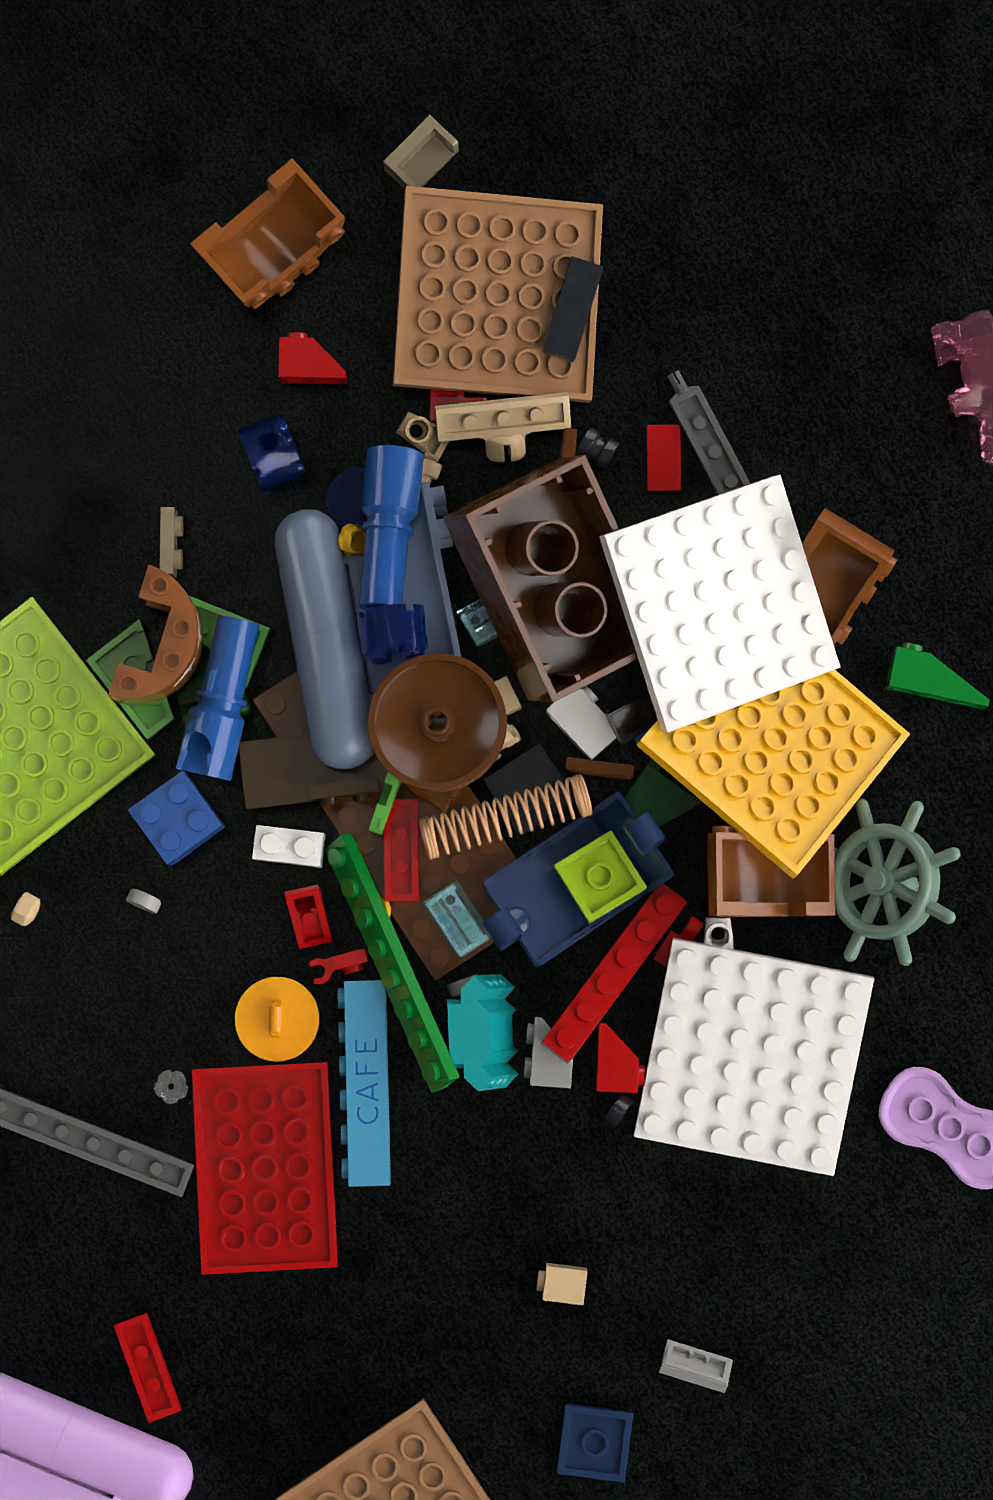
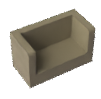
[383,115,459,189]

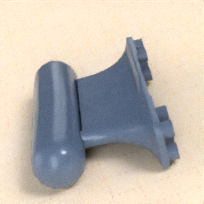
[274,481,461,769]

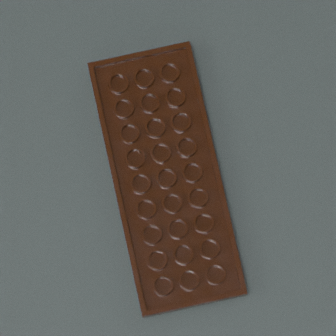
[253,671,516,981]

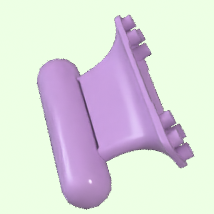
[0,1372,193,1500]

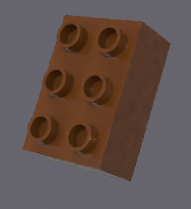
[442,455,638,703]

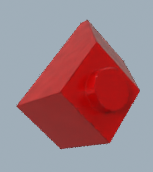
[279,332,347,384]
[596,1023,645,1093]

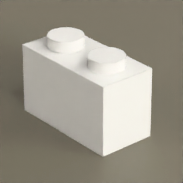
[546,686,616,760]
[252,825,326,868]

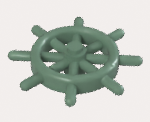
[834,799,960,966]

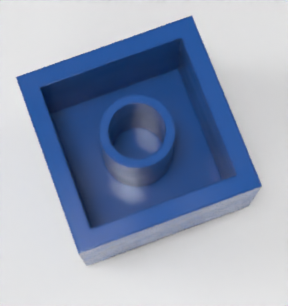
[128,771,225,866]

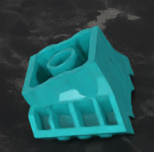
[447,974,519,1091]

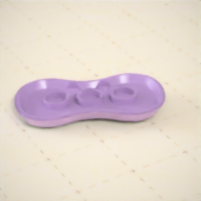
[879,1067,993,1189]

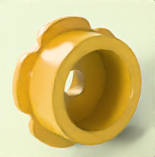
[338,523,366,556]

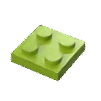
[554,831,647,924]

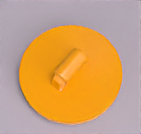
[235,977,319,1062]

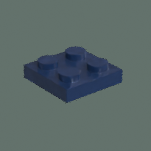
[557,1403,633,1483]

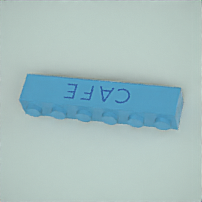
[338,980,391,1187]

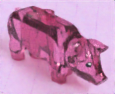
[931,310,993,465]

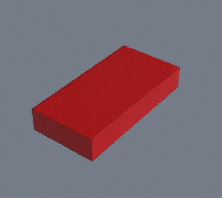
[646,425,681,493]

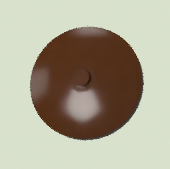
[368,653,507,792]

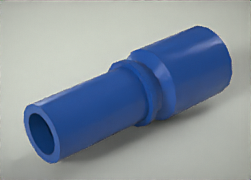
[358,445,424,613]
[176,615,260,781]

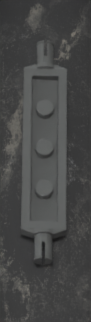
[667,370,751,495]

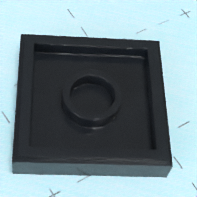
[483,743,575,836]

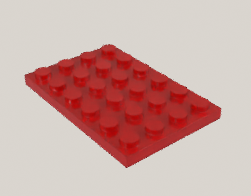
[192,1062,338,1275]

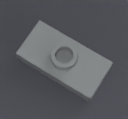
[659,1339,733,1393]

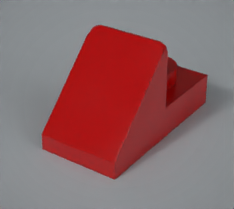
[285,884,332,949]

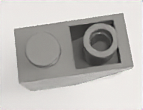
[524,1017,573,1088]

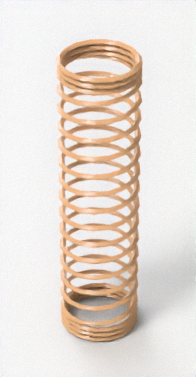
[418,774,592,860]

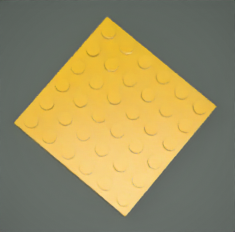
[637,670,910,879]

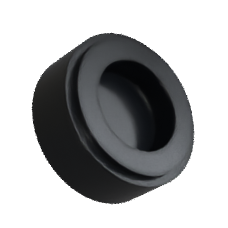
[604,1094,634,1129]

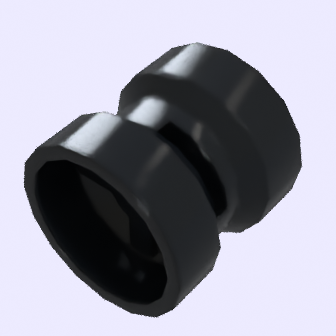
[575,427,620,472]

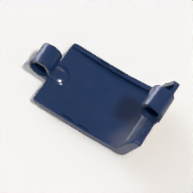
[481,792,675,967]

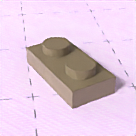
[160,507,183,578]

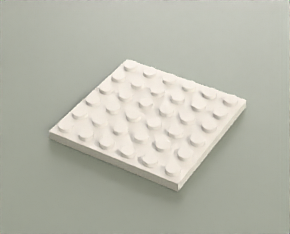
[599,475,840,733]
[634,937,874,1176]

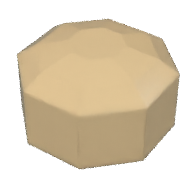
[11,892,41,926]

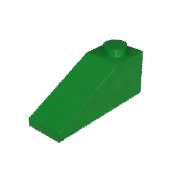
[885,643,990,709]

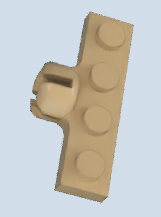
[435,392,571,463]

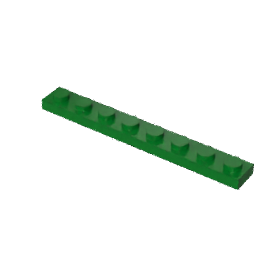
[325,833,460,1093]

